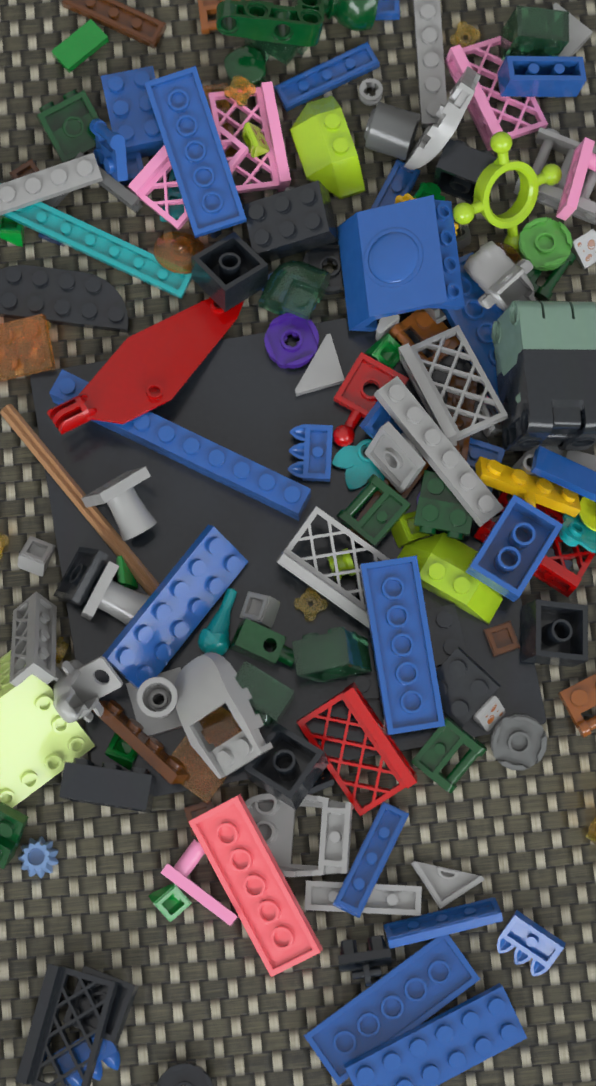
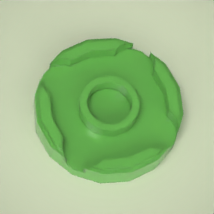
[518,217,573,271]

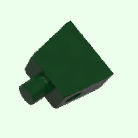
[229,618,298,667]

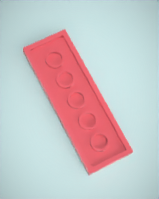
[189,794,323,977]

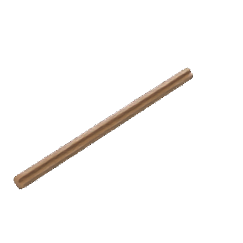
[0,404,160,596]

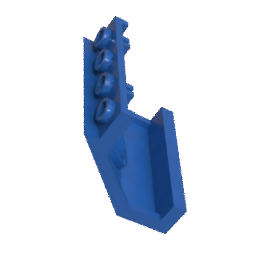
[337,195,465,332]

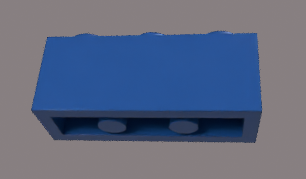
[497,56,587,97]

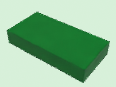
[51,19,109,73]

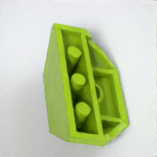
[290,96,365,199]
[397,532,503,625]

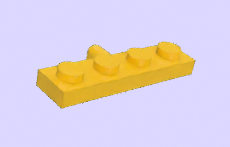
[475,456,581,518]

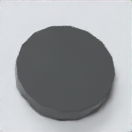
[490,713,547,771]

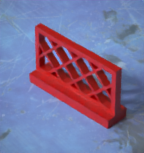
[474,491,596,598]
[296,682,417,816]

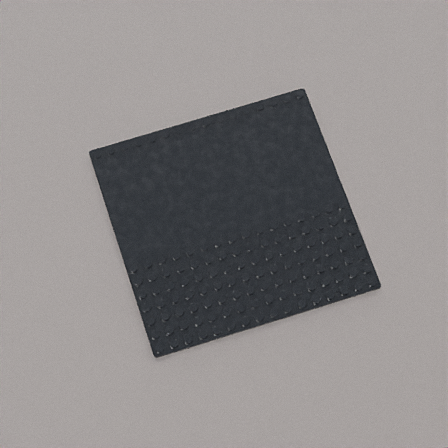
[30,309,546,797]

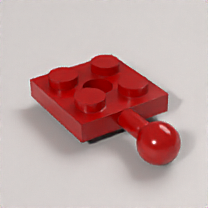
[333,352,409,447]

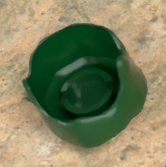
[224,46,266,90]

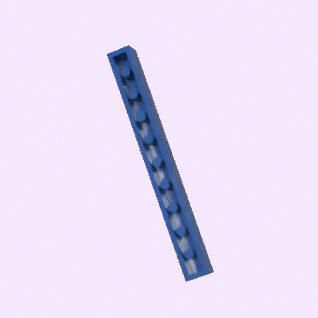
[49,369,311,521]

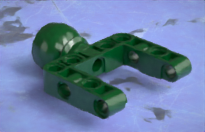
[216,0,378,47]

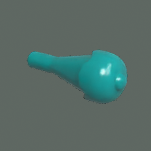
[198,588,237,656]

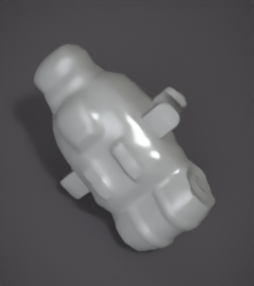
[463,241,537,311]
[53,656,123,723]

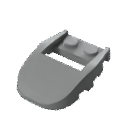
[403,66,481,170]
[175,652,273,779]
[245,793,354,877]

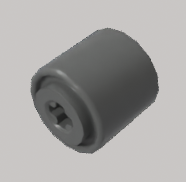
[364,102,421,161]

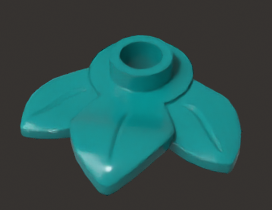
[332,439,386,490]
[559,514,596,553]

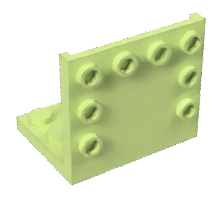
[0,650,95,808]

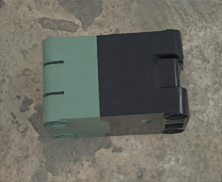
[492,300,596,451]

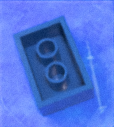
[101,66,164,158]
[465,495,563,602]

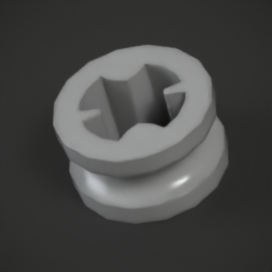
[359,78,383,106]

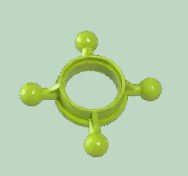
[453,131,562,254]

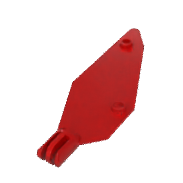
[47,297,245,435]

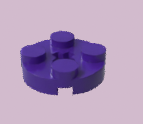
[264,313,319,369]

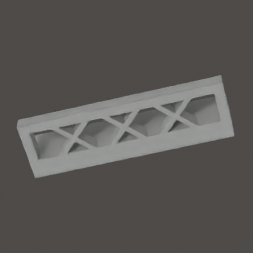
[9,591,57,687]

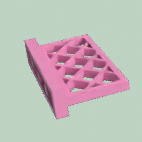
[445,35,548,151]
[208,81,291,194]
[128,121,249,231]

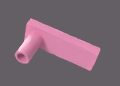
[556,137,596,221]
[161,839,238,926]

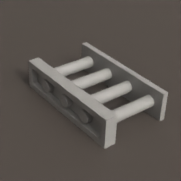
[514,127,596,225]

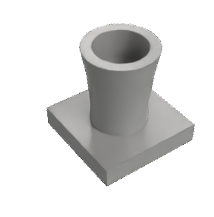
[364,421,426,494]
[81,466,157,541]
[80,561,150,625]
[126,667,182,737]

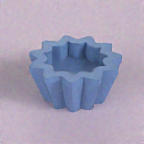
[18,836,59,878]

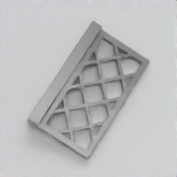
[398,325,508,446]
[276,506,390,628]

